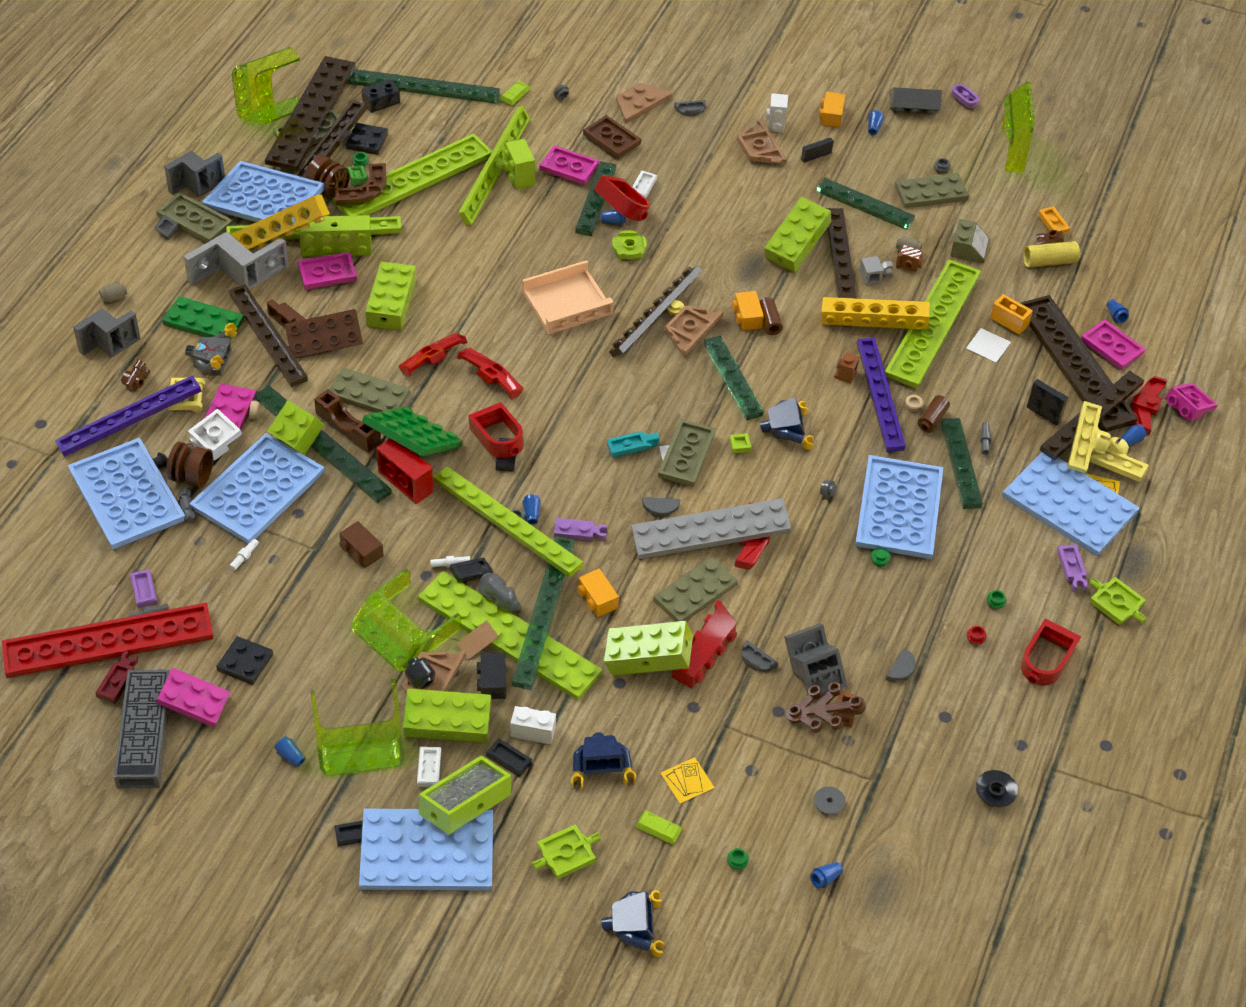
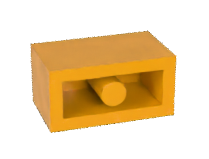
[819,92,845,128]
[732,291,764,331]
[990,294,1033,335]
[577,568,619,617]

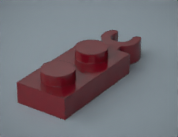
[95,651,138,703]

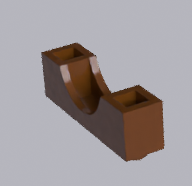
[314,389,381,452]

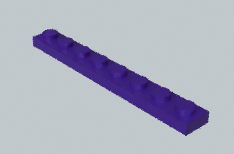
[857,338,905,452]
[55,375,202,457]

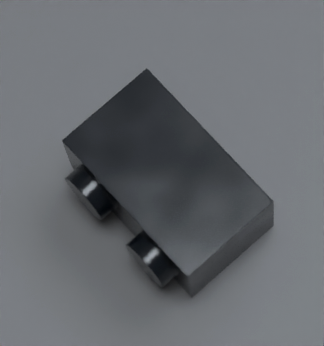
[477,653,506,699]

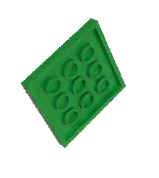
[362,407,463,456]

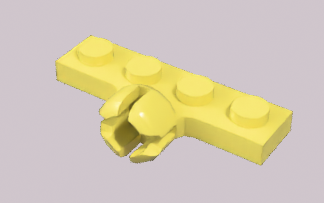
[1067,401,1111,473]
[1089,437,1149,482]

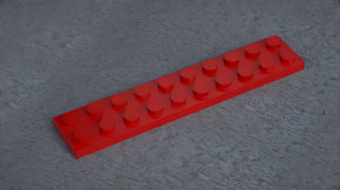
[2,602,214,678]

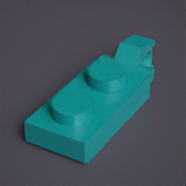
[607,431,660,458]

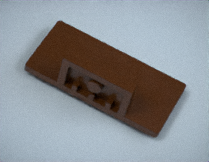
[285,309,363,358]

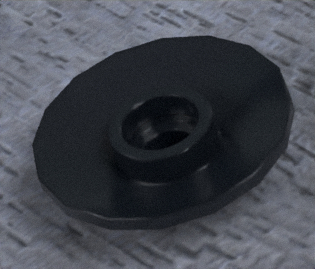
[976,770,1018,807]

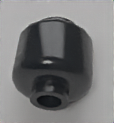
[405,657,435,689]

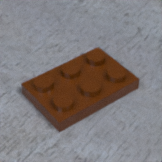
[583,115,641,159]

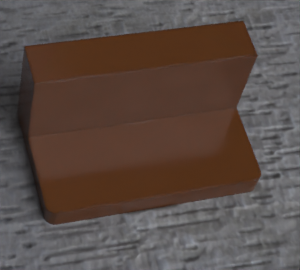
[266,299,305,328]

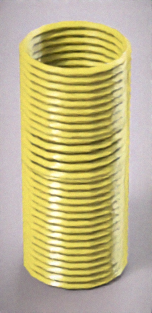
[1024,241,1080,268]

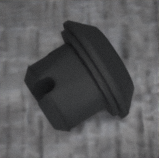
[152,452,168,469]

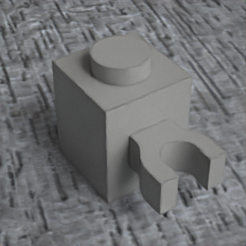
[859,256,893,285]

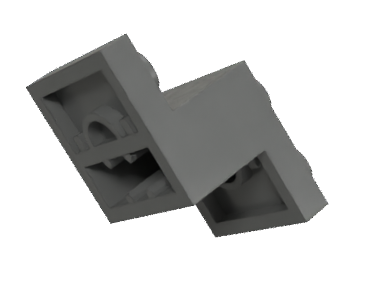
[164,150,225,197]
[73,308,141,358]
[784,623,847,696]

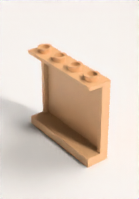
[523,260,614,335]

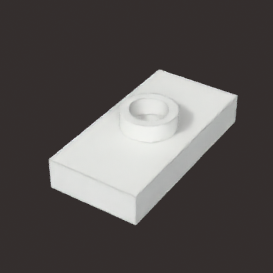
[632,171,657,199]
[417,747,441,787]

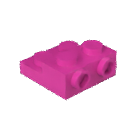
[1165,383,1218,421]

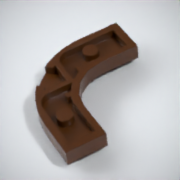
[335,163,387,205]

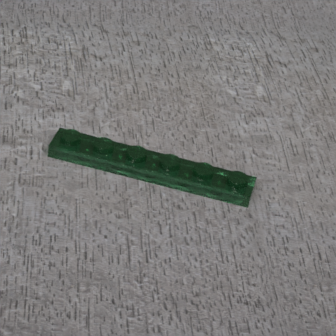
[575,161,617,236]
[817,178,915,230]
[704,335,764,421]
[941,418,983,509]

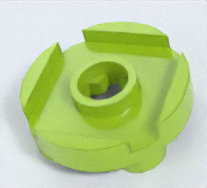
[612,230,647,260]

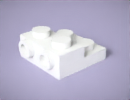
[188,409,242,461]

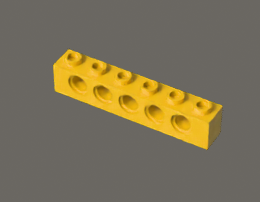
[230,194,330,253]
[821,297,930,330]

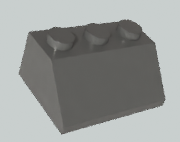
[889,87,942,114]

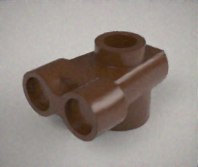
[1036,230,1064,249]
[121,360,151,392]

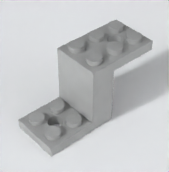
[183,232,289,290]

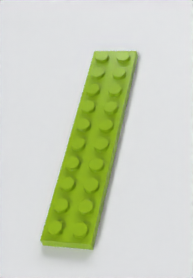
[333,134,493,216]
[885,260,981,389]
[418,571,602,701]

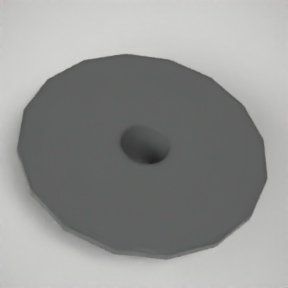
[814,787,845,814]

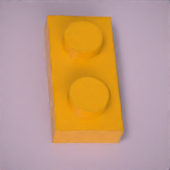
[1038,206,1070,235]

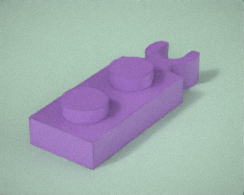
[554,518,608,541]
[1057,544,1088,592]

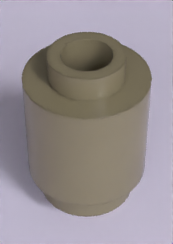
[896,236,922,252]
[99,282,127,304]

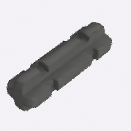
[178,488,195,522]

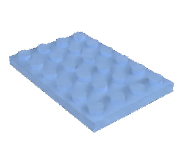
[202,161,324,229]
[189,433,325,544]
[68,438,185,550]
[1002,452,1139,556]
[855,455,943,559]
[359,809,493,891]

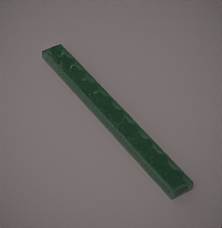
[347,69,500,104]
[255,385,392,504]
[512,536,575,691]

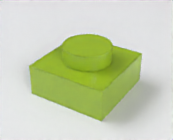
[729,433,751,454]

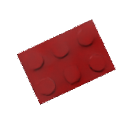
[376,438,433,504]

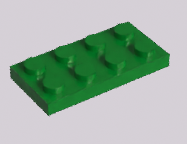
[162,296,244,341]

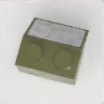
[950,219,990,263]

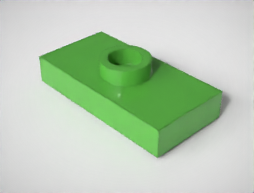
[348,165,368,185]

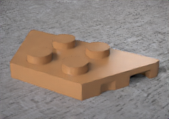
[616,83,673,124]
[737,119,787,164]
[665,306,724,356]
[401,651,466,694]

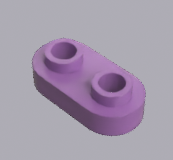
[951,84,979,108]

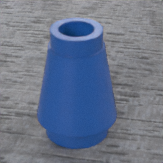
[868,110,884,135]
[601,209,626,225]
[1106,299,1129,323]
[1118,424,1147,446]
[522,494,541,524]
[275,736,306,767]
[810,862,843,888]

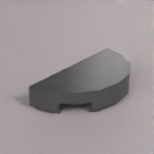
[674,100,706,116]
[642,497,680,517]
[742,640,778,672]
[886,648,916,682]

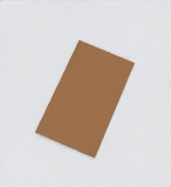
[456,620,499,660]

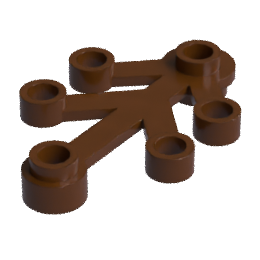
[785,682,866,733]

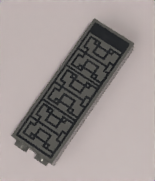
[114,669,170,788]

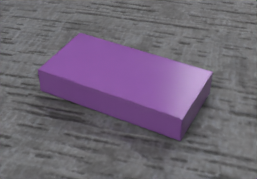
[130,569,158,608]

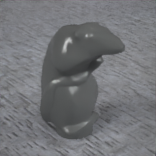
[479,573,521,613]

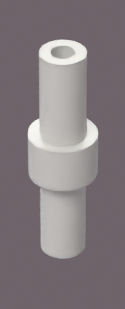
[229,539,259,571]
[430,556,470,568]

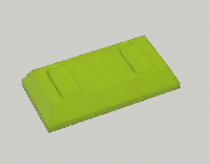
[499,80,531,106]
[635,810,683,845]

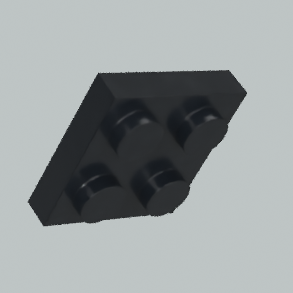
[346,123,388,155]
[1027,379,1068,425]
[216,636,273,685]

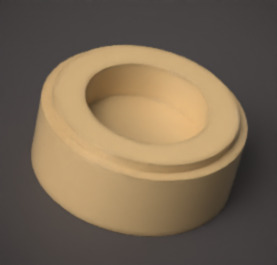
[904,395,924,413]
[249,401,259,420]

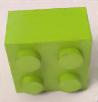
[503,139,535,189]
[267,400,325,455]

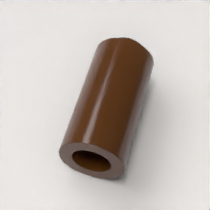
[759,297,783,335]
[918,395,950,433]

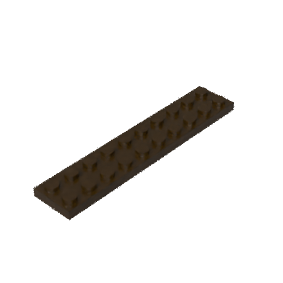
[265,56,356,171]
[1020,295,1138,432]

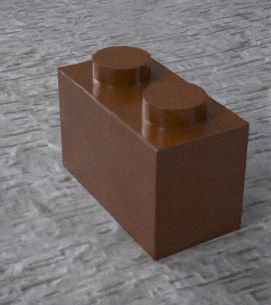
[339,521,384,568]

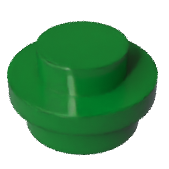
[352,152,369,167]
[871,548,890,567]
[986,590,1007,609]
[727,848,749,870]

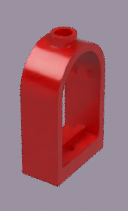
[594,175,650,221]
[468,402,524,458]
[1021,618,1081,686]

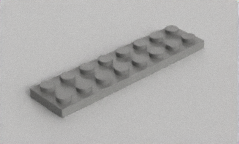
[632,498,791,560]

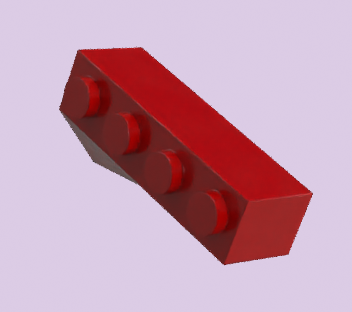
[672,600,737,689]

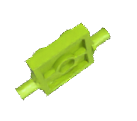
[1089,577,1147,626]
[532,824,601,880]

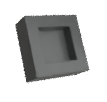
[154,215,180,239]

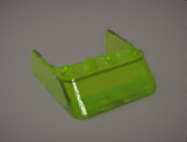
[232,47,300,124]
[1001,81,1035,172]
[352,568,461,671]
[311,679,404,776]

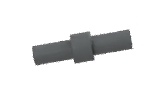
[980,422,991,455]
[128,603,169,617]

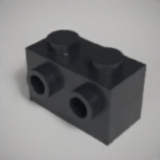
[361,79,400,113]

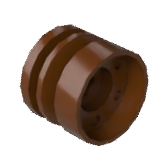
[305,155,350,200]
[166,441,213,488]

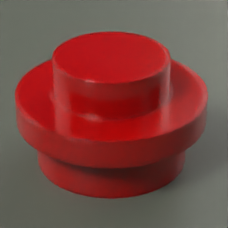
[966,625,987,645]

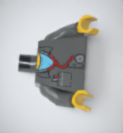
[185,323,237,376]

